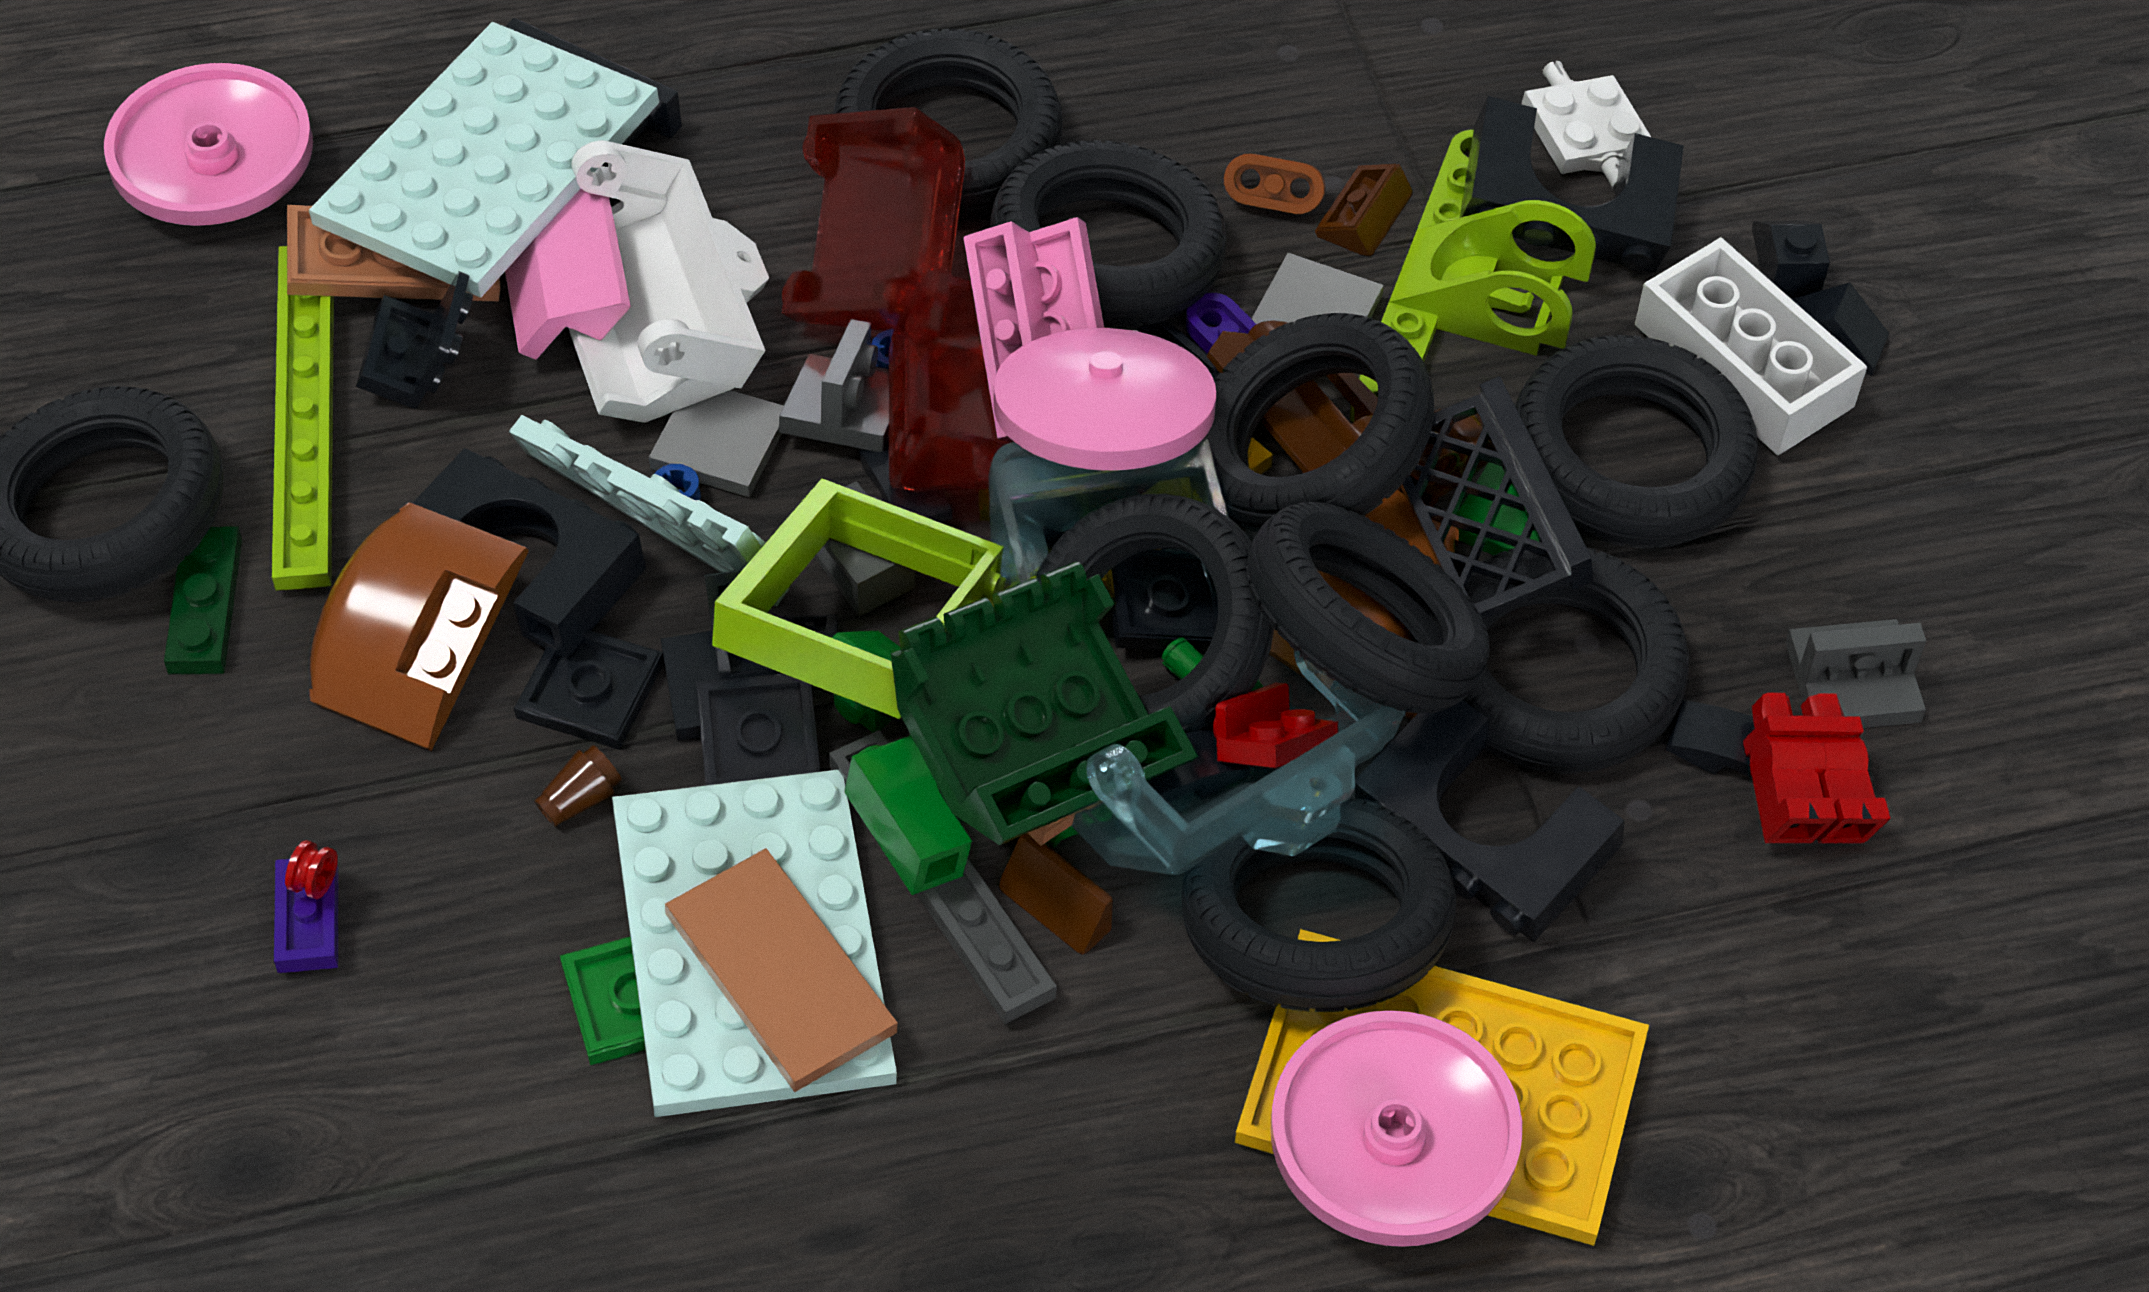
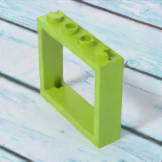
[712,479,1006,719]

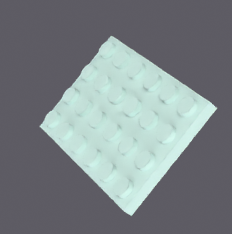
[309,22,659,298]
[612,770,897,1117]

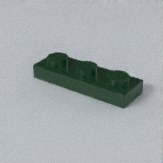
[164,526,242,675]

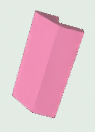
[505,165,631,360]
[964,217,1104,441]

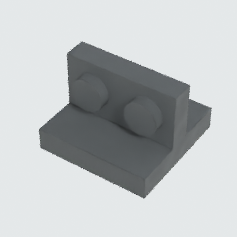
[779,319,911,452]
[1785,619,1926,728]

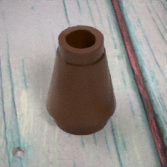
[534,745,622,827]

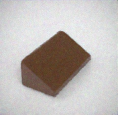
[1315,164,1413,256]
[999,833,1113,955]

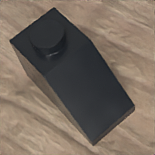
[1752,220,1830,299]

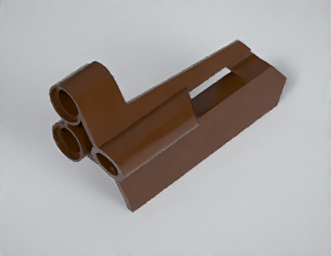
[1206,320,1494,507]

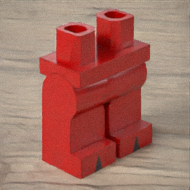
[1743,693,1891,843]

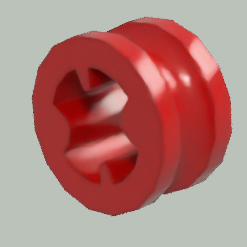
[285,840,338,900]

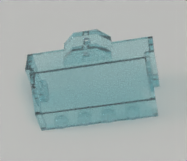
[1071,650,1405,875]

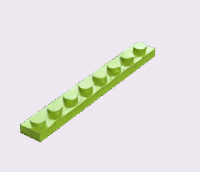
[272,246,334,591]

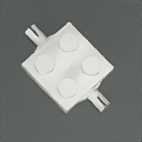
[1521,61,1651,192]

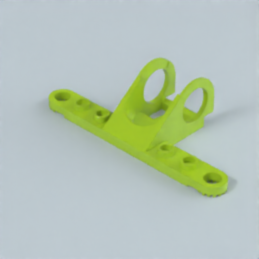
[1350,130,1596,422]

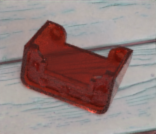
[782,107,965,335]
[889,269,1057,493]

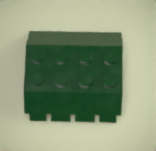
[891,561,1198,845]

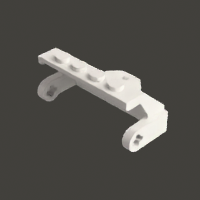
[568,140,769,423]

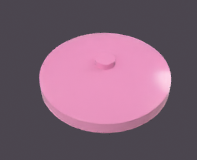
[104,63,313,226]
[993,328,1216,470]
[1270,1011,1522,1247]

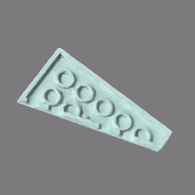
[509,415,789,607]

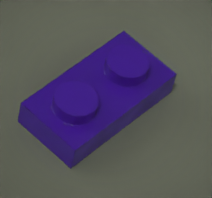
[274,859,338,973]

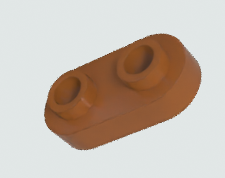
[1224,153,1326,214]

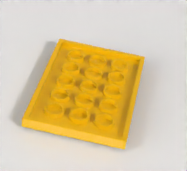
[1235,929,1649,1246]

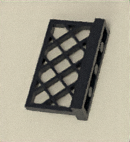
[1401,376,1593,619]

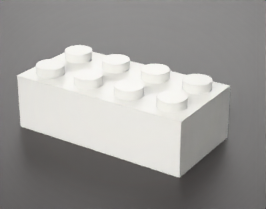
[1635,237,1867,455]

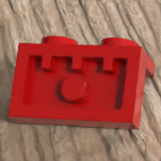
[1213,682,1339,768]

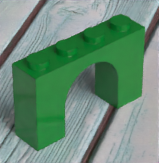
[844,734,1118,895]

